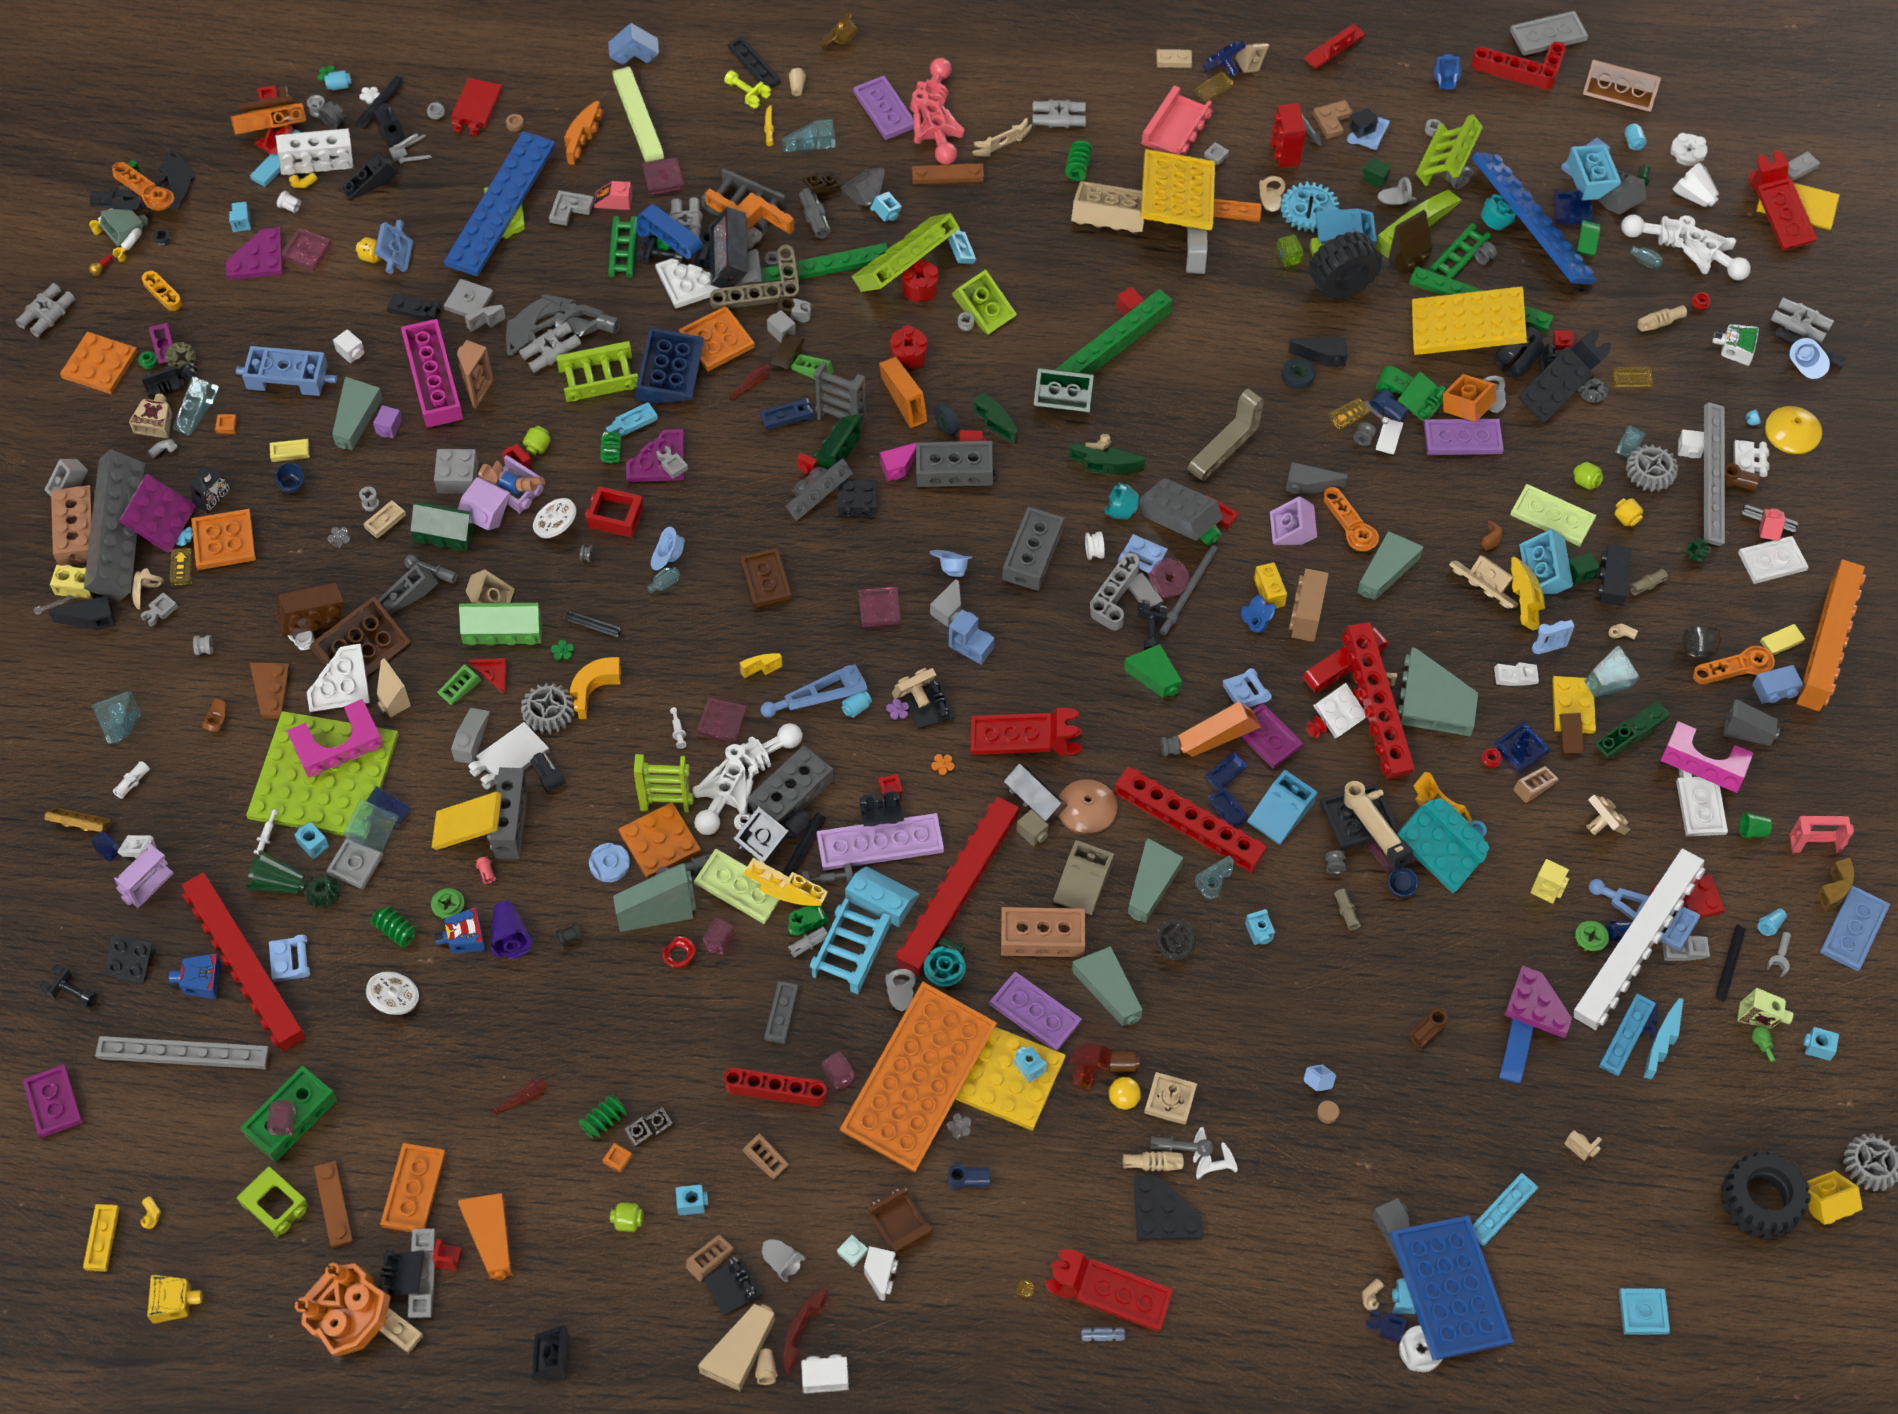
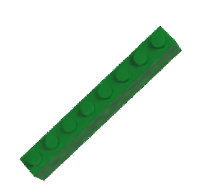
[1055,289,1172,374]

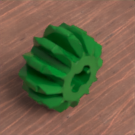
[601,431,622,464]

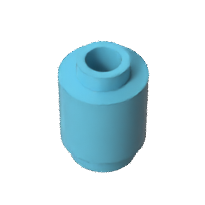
[324,70,352,91]
[1625,124,1647,150]
[842,691,872,718]

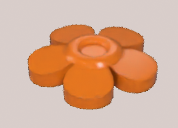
[931,754,954,775]

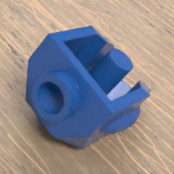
[1434,54,1461,89]

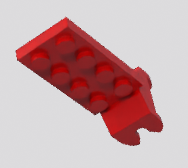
[1749,150,1818,251]
[970,708,1083,756]
[1045,1249,1173,1332]

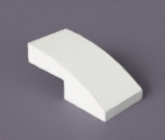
[1376,418,1403,455]
[1494,662,1539,686]

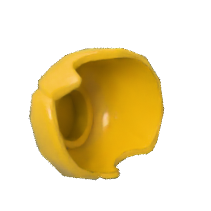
[1108,1077,1141,1110]

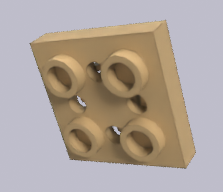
[892,668,936,708]
[1586,795,1631,835]
[1144,1072,1197,1125]

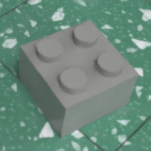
[434,449,478,494]

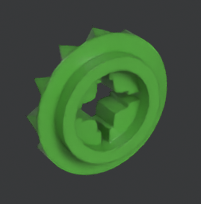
[431,888,464,919]
[1575,921,1609,953]

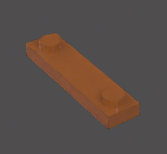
[912,163,984,184]
[314,1161,354,1249]

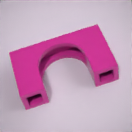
[287,699,383,778]
[1661,721,1753,793]

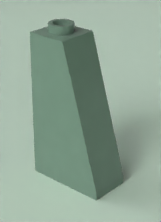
[332,377,383,450]
[1357,531,1423,600]
[1128,839,1184,923]
[1072,946,1143,1026]

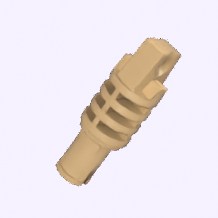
[1638,305,1687,332]
[1123,1152,1183,1171]

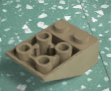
[1053,840,1114,916]

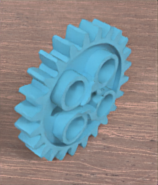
[1281,182,1339,233]

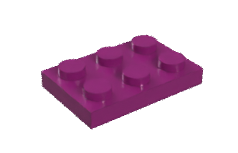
[1241,703,1303,769]
[22,1064,83,1138]

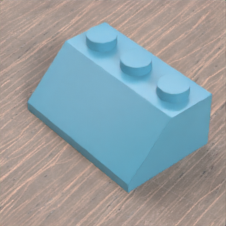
[1567,144,1621,200]
[1519,529,1573,594]
[845,866,920,927]

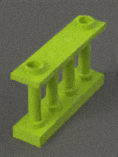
[1416,114,1483,186]
[556,341,638,402]
[634,754,694,813]

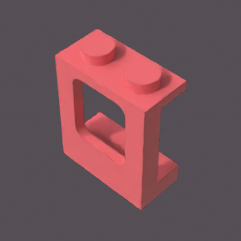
[1789,816,1854,853]

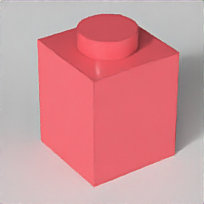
[1759,509,1785,541]

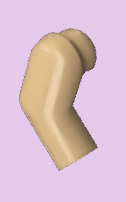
[1086,434,1111,451]
[1609,623,1638,639]
[1362,1279,1384,1310]

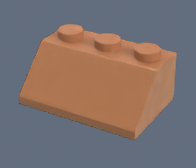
[457,340,493,408]

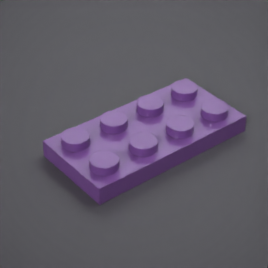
[853,76,914,140]
[1424,419,1504,455]
[989,972,1082,1051]

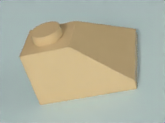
[466,569,515,603]
[377,658,411,718]

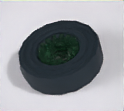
[1282,358,1315,389]
[934,403,960,436]

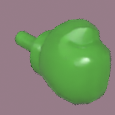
[1752,1026,1775,1062]

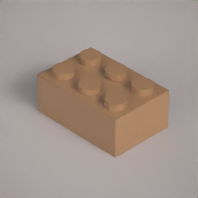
[1289,569,1329,642]

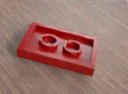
[1651,874,1725,919]

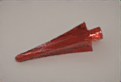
[729,364,770,399]
[493,1079,547,1114]

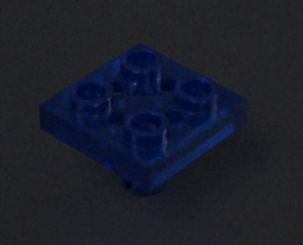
[1202,41,1247,77]
[1554,190,1593,224]
[1493,721,1550,773]

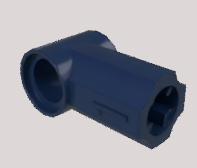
[1369,389,1409,423]
[947,1164,990,1190]

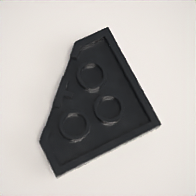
[1133,1176,1203,1241]

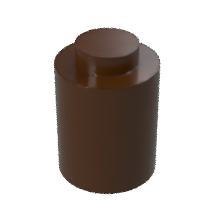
[1109,1051,1140,1072]

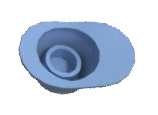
[1790,338,1830,379]
[651,527,685,570]
[930,550,973,577]

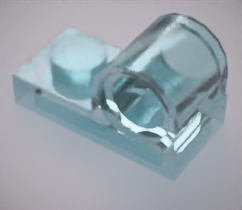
[1194,855,1234,899]

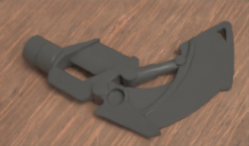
[506,294,621,356]

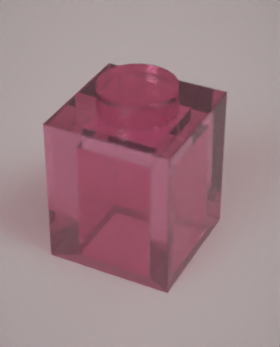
[703,917,735,955]
[822,1051,854,1089]
[267,1100,296,1135]

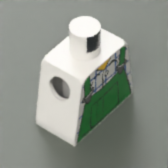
[1712,325,1759,366]

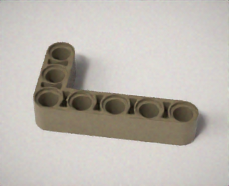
[710,245,799,310]
[1187,389,1264,481]

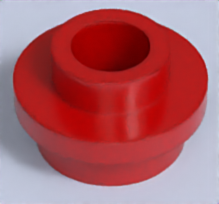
[1692,292,1711,310]
[1481,748,1502,768]

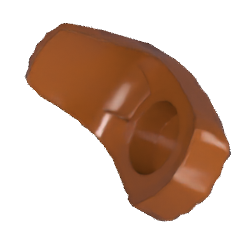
[1482,520,1503,551]
[202,698,226,732]

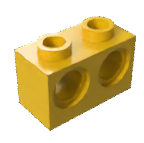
[1254,562,1287,608]

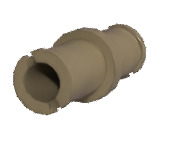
[1630,569,1668,595]
[1334,889,1361,931]

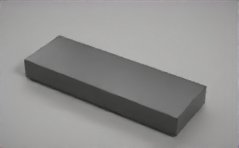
[764,981,799,1044]

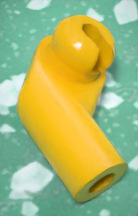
[289,173,317,188]
[141,1197,160,1229]

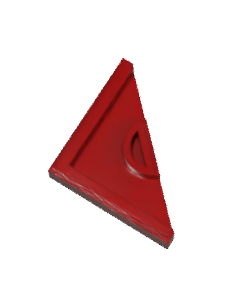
[469,658,507,693]

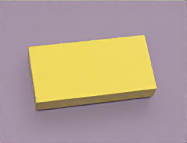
[270,439,310,462]
[1760,624,1805,656]

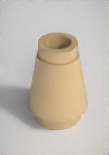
[789,68,806,96]
[755,1349,777,1385]

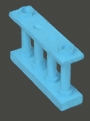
[810,898,891,994]

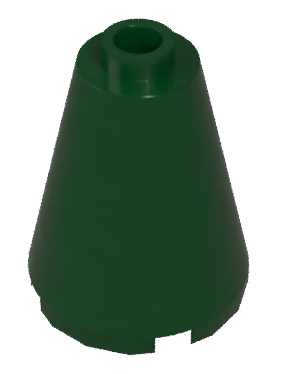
[246,850,307,895]

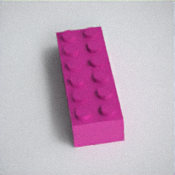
[401,319,463,428]

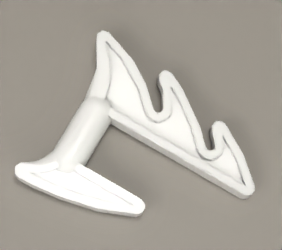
[1193,1127,1238,1180]

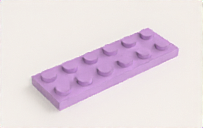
[817,813,944,871]

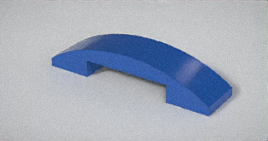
[1499,1018,1533,1084]

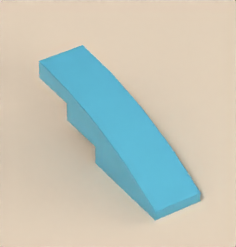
[1644,998,1683,1079]

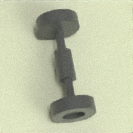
[801,863,853,884]

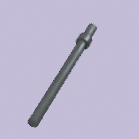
[1159,545,1217,635]

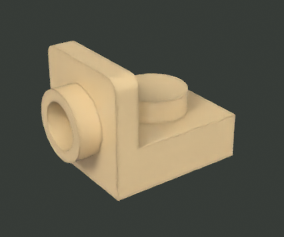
[1565,1130,1602,1161]

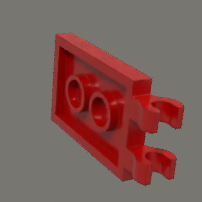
[451,78,503,136]

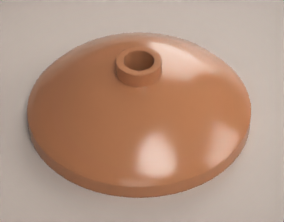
[1059,779,1118,835]

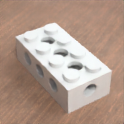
[276,129,353,175]

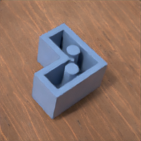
[608,23,659,65]
[949,610,995,665]

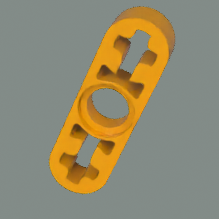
[142,271,182,311]

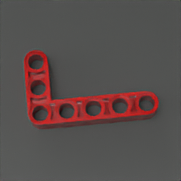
[1471,41,1566,90]

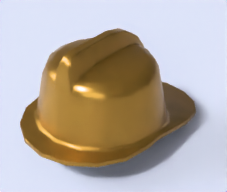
[821,13,858,45]

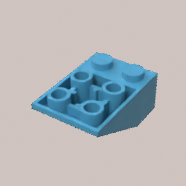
[1315,209,1377,245]
[1247,770,1318,845]

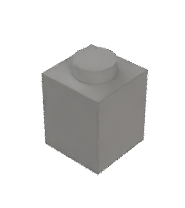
[767,310,796,343]

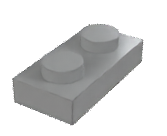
[1788,152,1820,181]

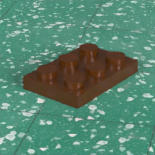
[740,548,792,608]

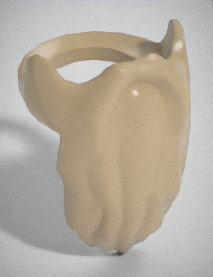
[1259,176,1285,212]
[132,568,163,610]

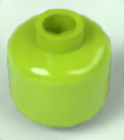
[523,426,551,455]
[1574,462,1603,490]
[610,1203,643,1232]

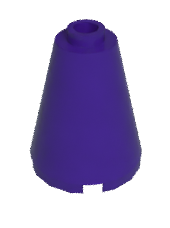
[491,901,533,959]

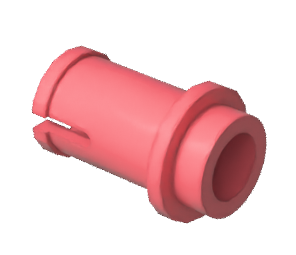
[476,857,496,884]

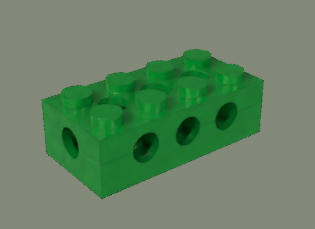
[240,1066,337,1163]

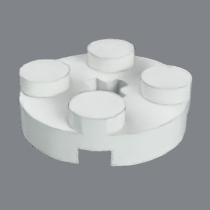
[1670,133,1707,166]
[1399,1326,1442,1372]

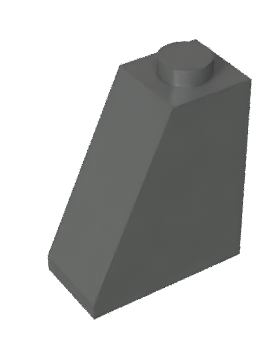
[1723,700,1780,746]

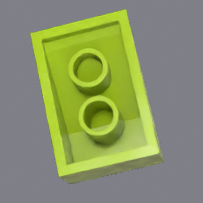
[952,269,1017,335]

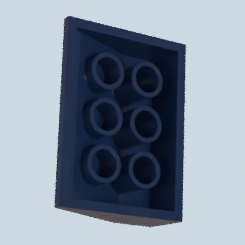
[636,328,704,403]

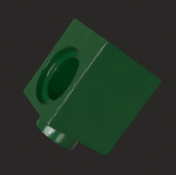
[1569,552,1600,584]

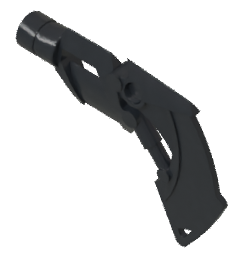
[90,149,195,211]

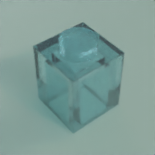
[1616,425,1646,457]

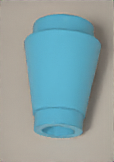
[1758,909,1787,936]

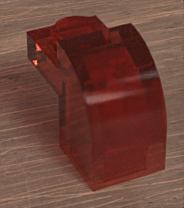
[1069,1044,1113,1090]

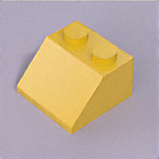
[1806,1171,1863,1225]

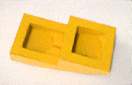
[740,653,782,678]

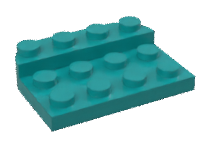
[1396,798,1489,893]

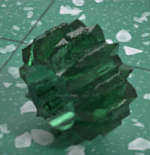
[304,874,340,910]

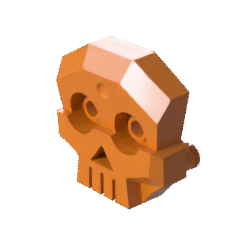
[295,1263,390,1357]

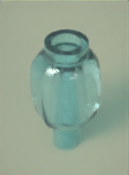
[1630,247,1663,268]
[646,567,680,593]

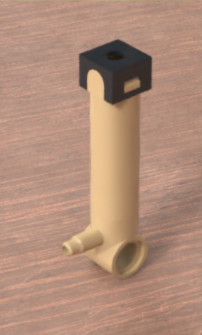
[1344,781,1413,871]

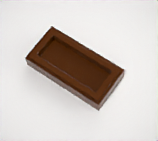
[1559,713,1583,754]

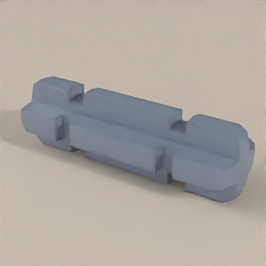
[1081,1327,1125,1341]

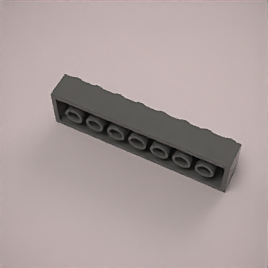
[84,449,145,602]

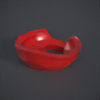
[662,936,695,968]

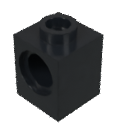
[1349,108,1378,139]

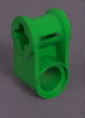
[788,905,829,936]

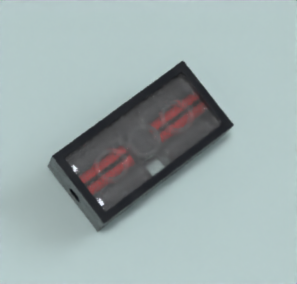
[709,207,748,288]

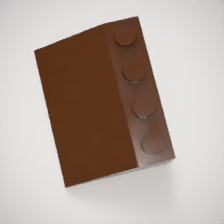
[309,596,411,677]

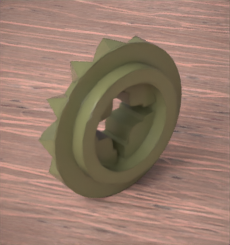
[165,342,196,372]

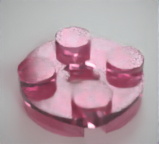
[1149,558,1189,598]

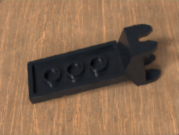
[1517,330,1611,424]

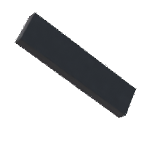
[727,37,780,89]

